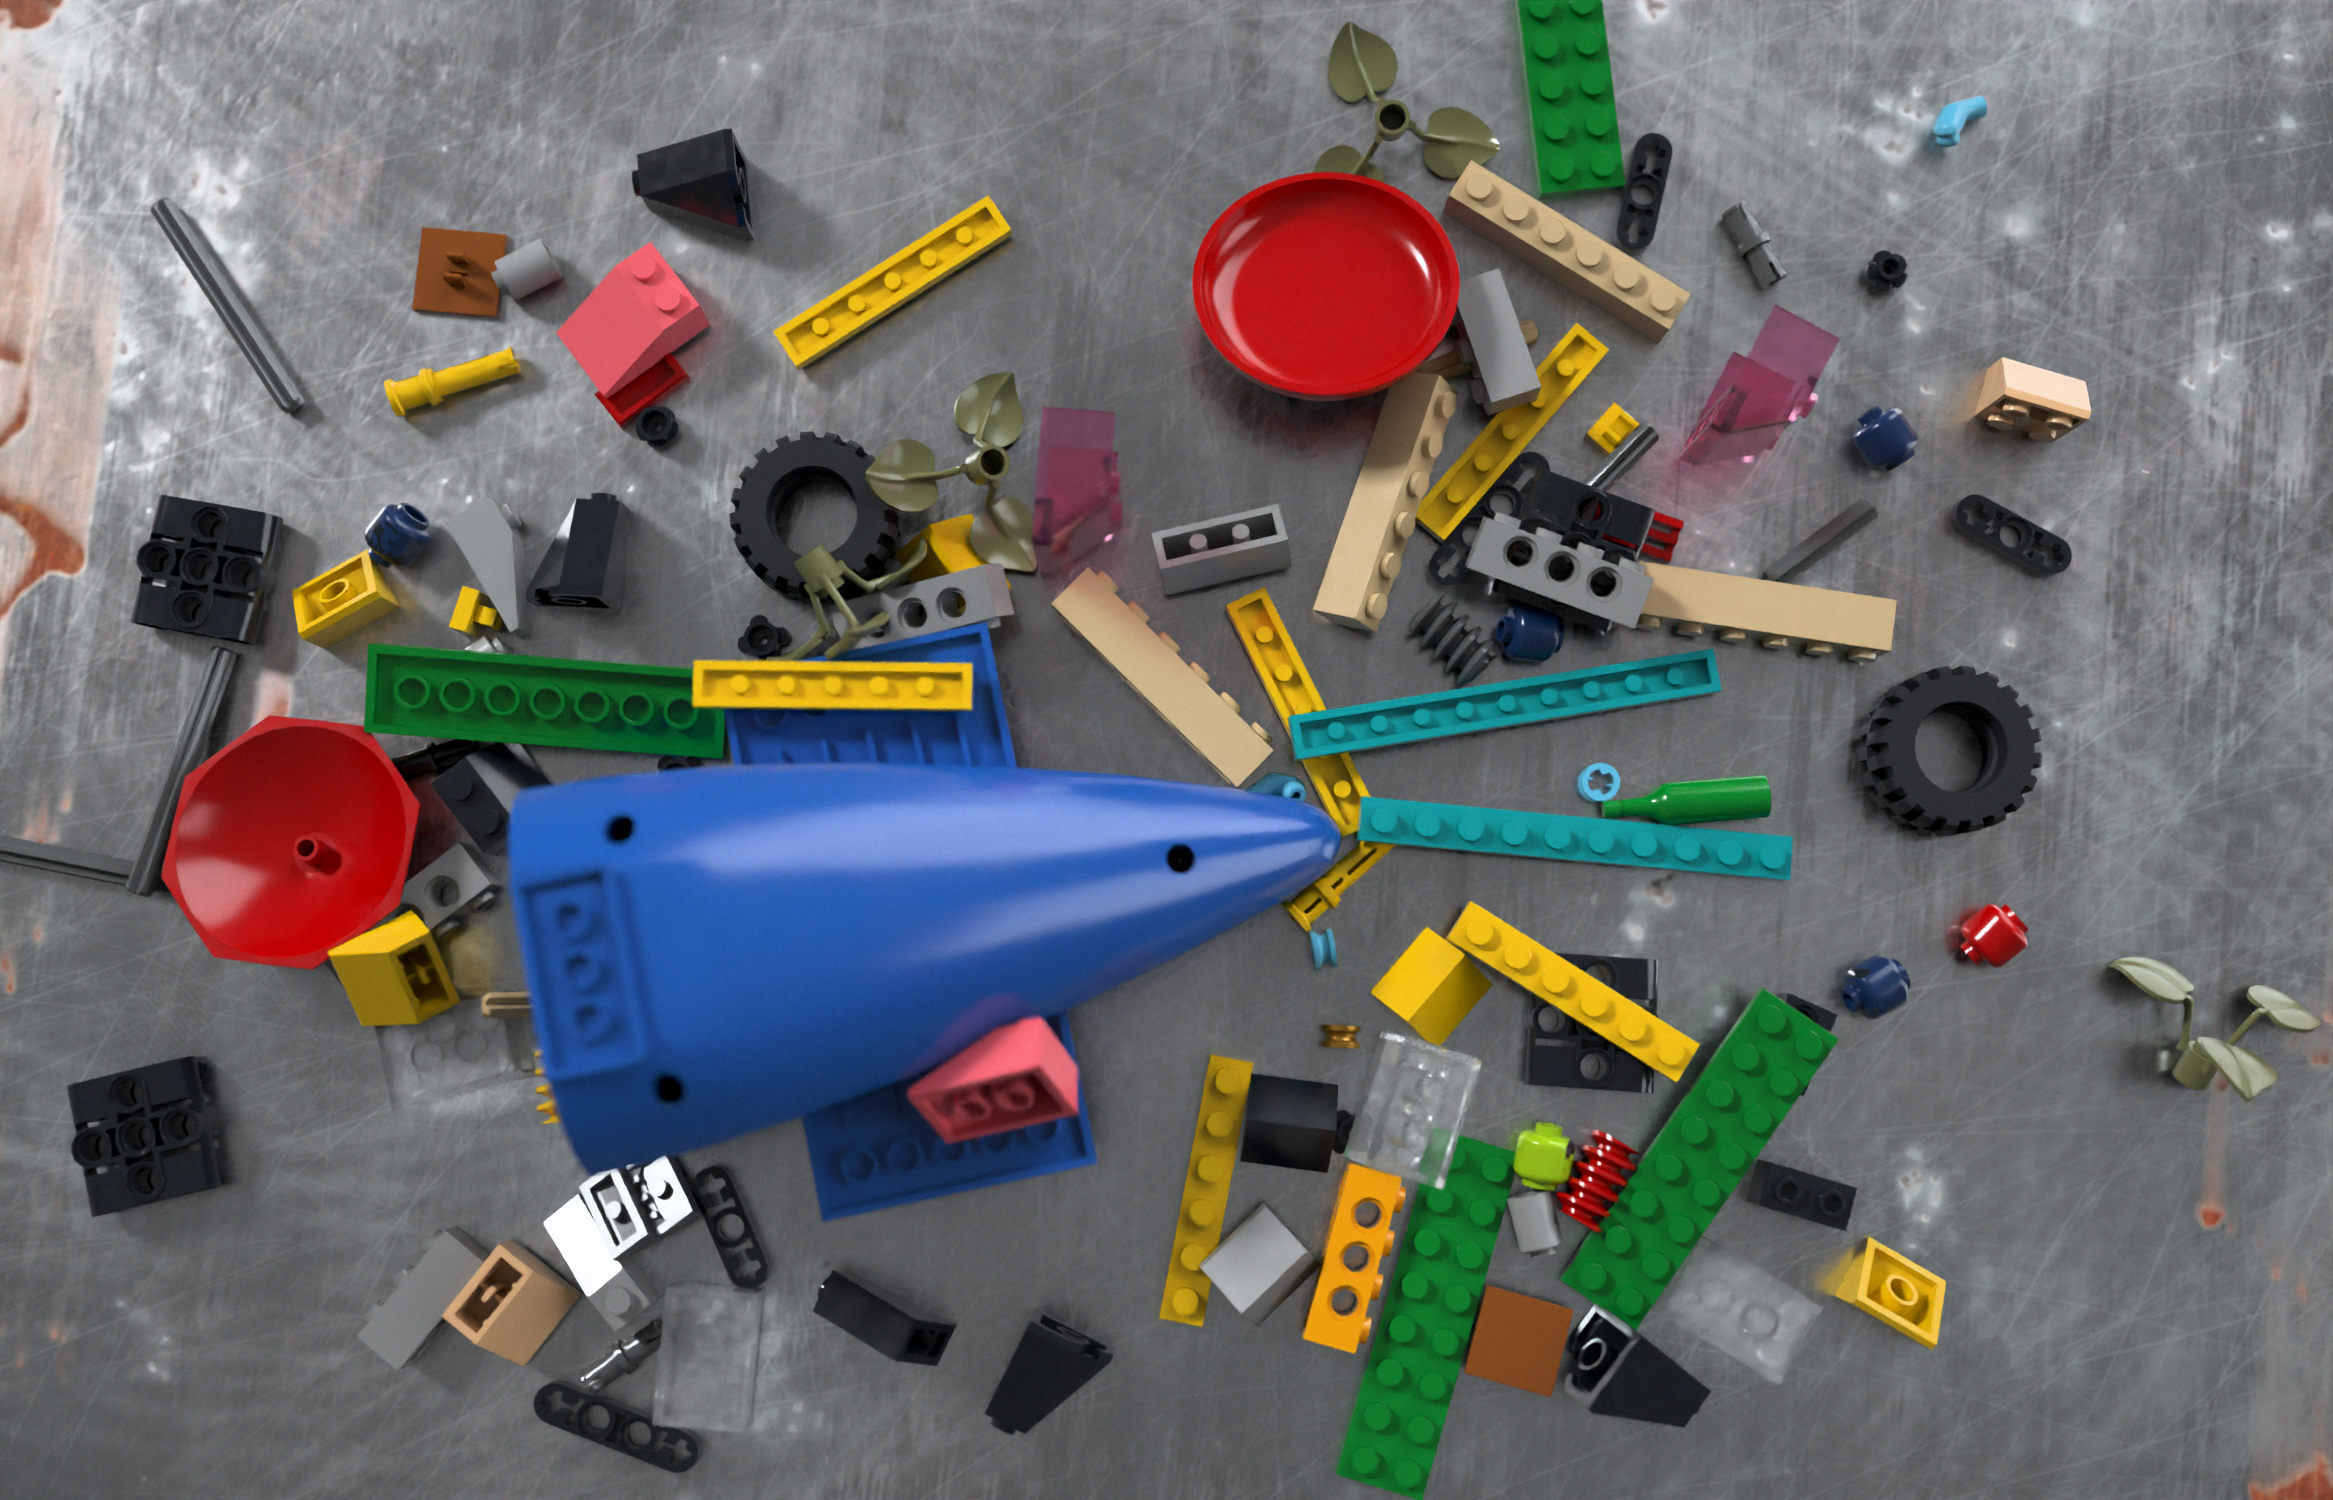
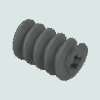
[1409,589,1504,686]

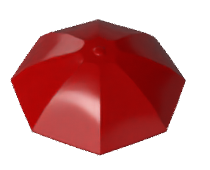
[161,715,421,970]

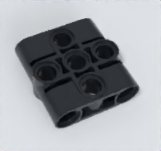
[1491,467,1657,633]
[130,495,283,645]
[1526,953,1659,1093]
[67,1056,222,1217]

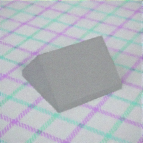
[1199,1203,1321,1327]

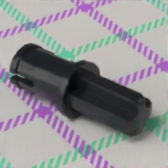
[390,739,481,781]

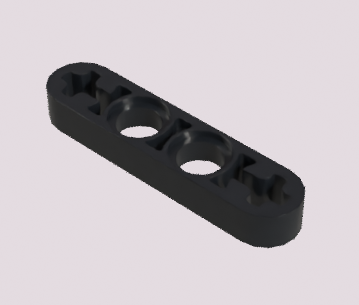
[1427,451,1550,589]
[533,1380,703,1473]

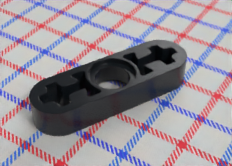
[1612,133,1673,256]
[1950,494,2072,578]
[692,1165,771,1290]

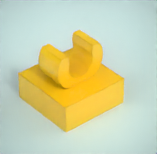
[1584,402,1639,457]
[449,586,503,639]

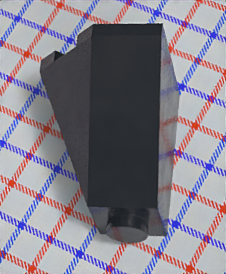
[632,128,754,241]
[525,493,629,610]
[1565,1304,1711,1428]
[985,1309,1114,1435]

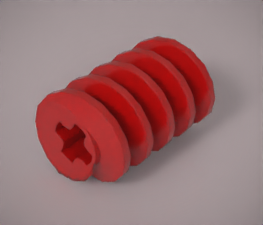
[1554,1130,1641,1233]

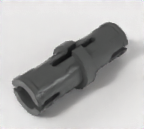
[1721,201,1787,289]
[579,1319,670,1395]

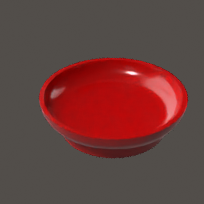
[1192,172,1460,401]

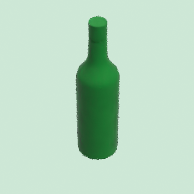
[1601,774,1771,825]

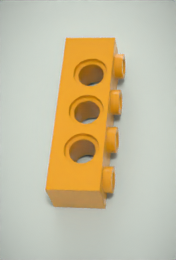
[1301,1161,1406,1354]

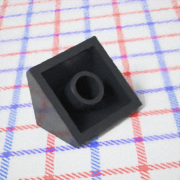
[1240,1073,1338,1173]

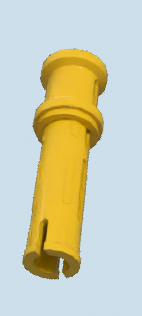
[384,347,521,417]
[1281,842,1397,934]

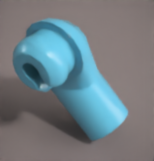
[1934,96,1987,147]
[1245,772,1307,801]

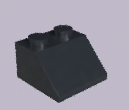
[431,742,553,856]

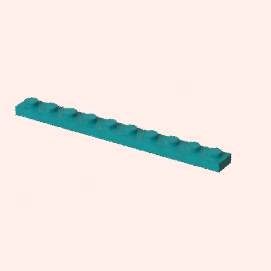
[1287,648,1722,761]
[1357,796,1793,881]

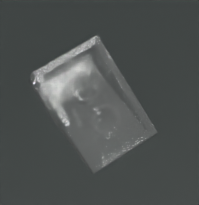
[1651,1236,1824,1385]

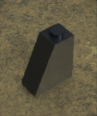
[812,1270,956,1366]

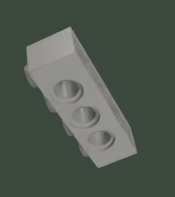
[1465,512,1654,629]
[829,563,1014,650]
[324,842,502,990]

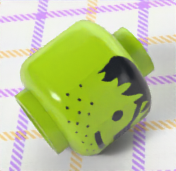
[1513,1122,1575,1191]

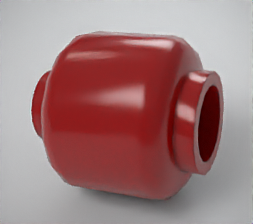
[1960,904,2029,968]

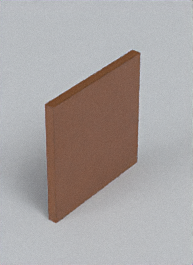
[412,227,508,318]
[1464,1285,1574,1398]

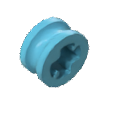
[1578,762,1620,803]
[1309,928,1337,970]

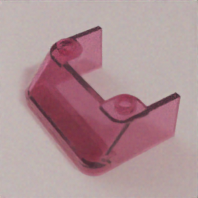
[1678,305,1840,467]
[1032,407,1123,572]

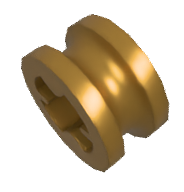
[1320,1025,1361,1048]

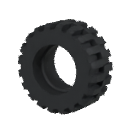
[729,431,902,604]
[1858,666,2042,836]

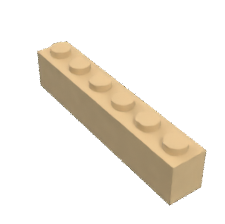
[1443,160,1691,344]
[1313,372,1458,632]
[1636,561,1897,662]
[1051,567,1274,789]

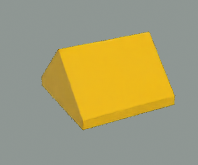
[896,513,1012,615]
[292,549,401,649]
[1369,927,1493,1051]
[1834,1236,1946,1350]

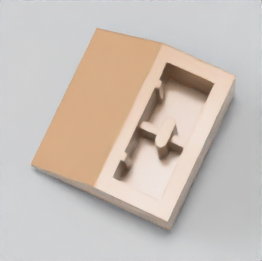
[1975,357,2091,442]
[441,1239,582,1366]

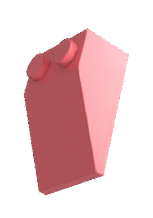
[556,241,710,399]
[907,1017,1077,1144]

